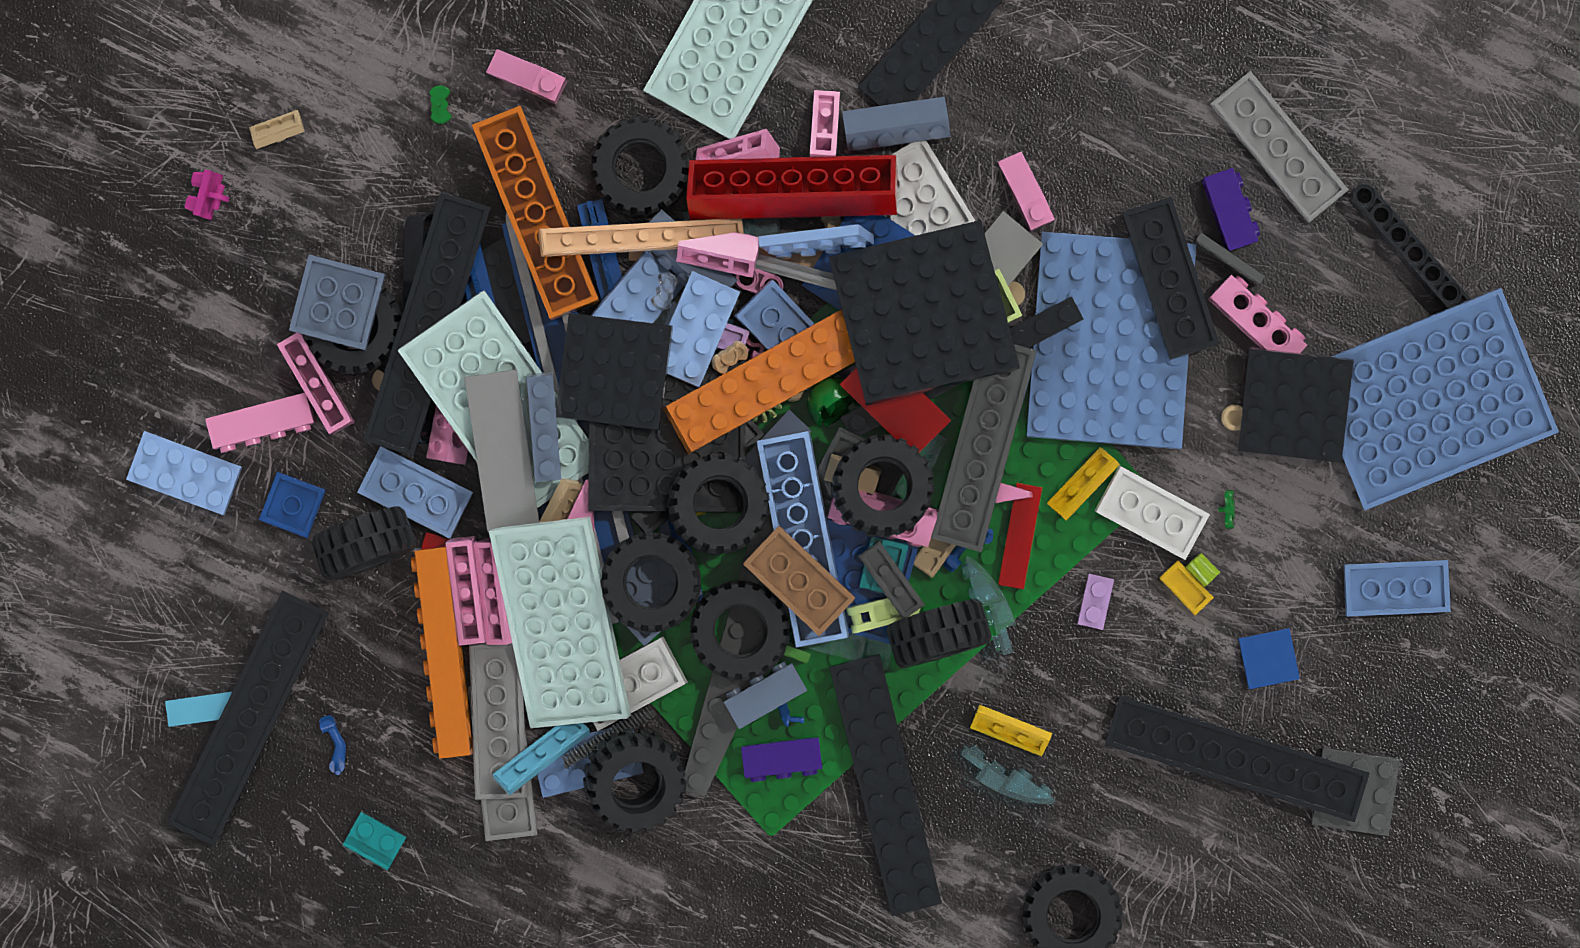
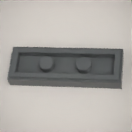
[1194,233,1265,286]
[858,541,925,619]

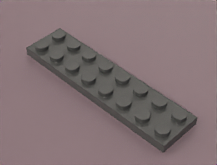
[931,344,1037,552]

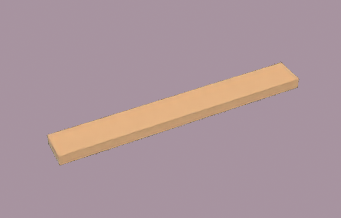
[538,219,744,257]

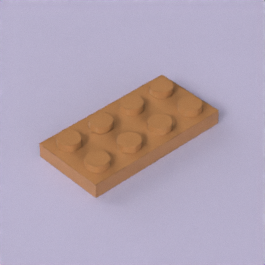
[743,525,856,636]

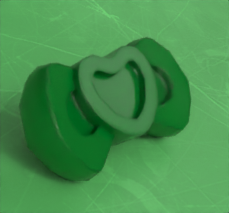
[429,85,452,124]
[1218,490,1235,530]

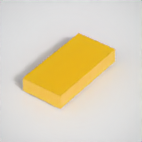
[1159,560,1214,615]

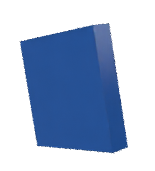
[259,472,326,538]
[1238,628,1300,689]

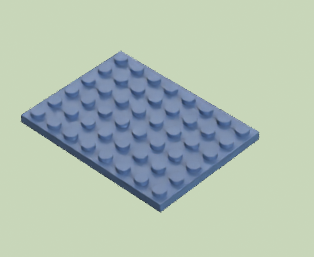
[1026,232,1196,450]
[1331,288,1559,510]

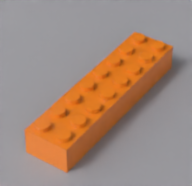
[472,106,600,321]
[663,310,855,455]
[411,547,473,759]

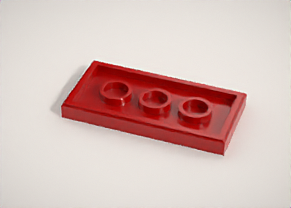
[840,368,951,453]

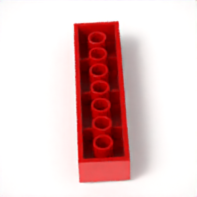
[687,155,898,220]

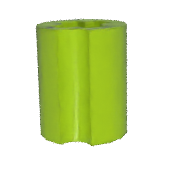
[1185,553,1220,587]

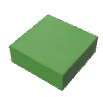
[784,645,811,663]

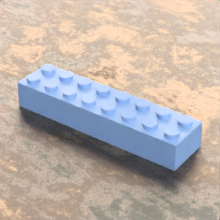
[757,431,849,647]

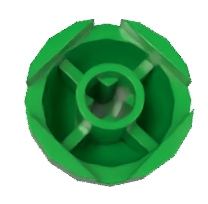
[807,377,858,427]

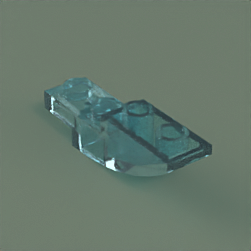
[961,557,1016,655]
[960,745,1056,804]

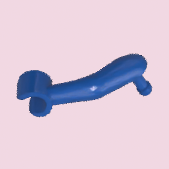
[943,529,993,572]
[768,672,804,727]
[319,715,346,775]

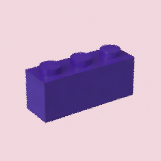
[1201,168,1260,252]
[741,737,822,782]

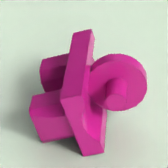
[185,169,230,220]

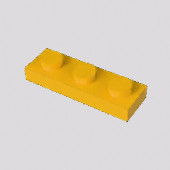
[1047,447,1120,520]
[970,705,1052,756]

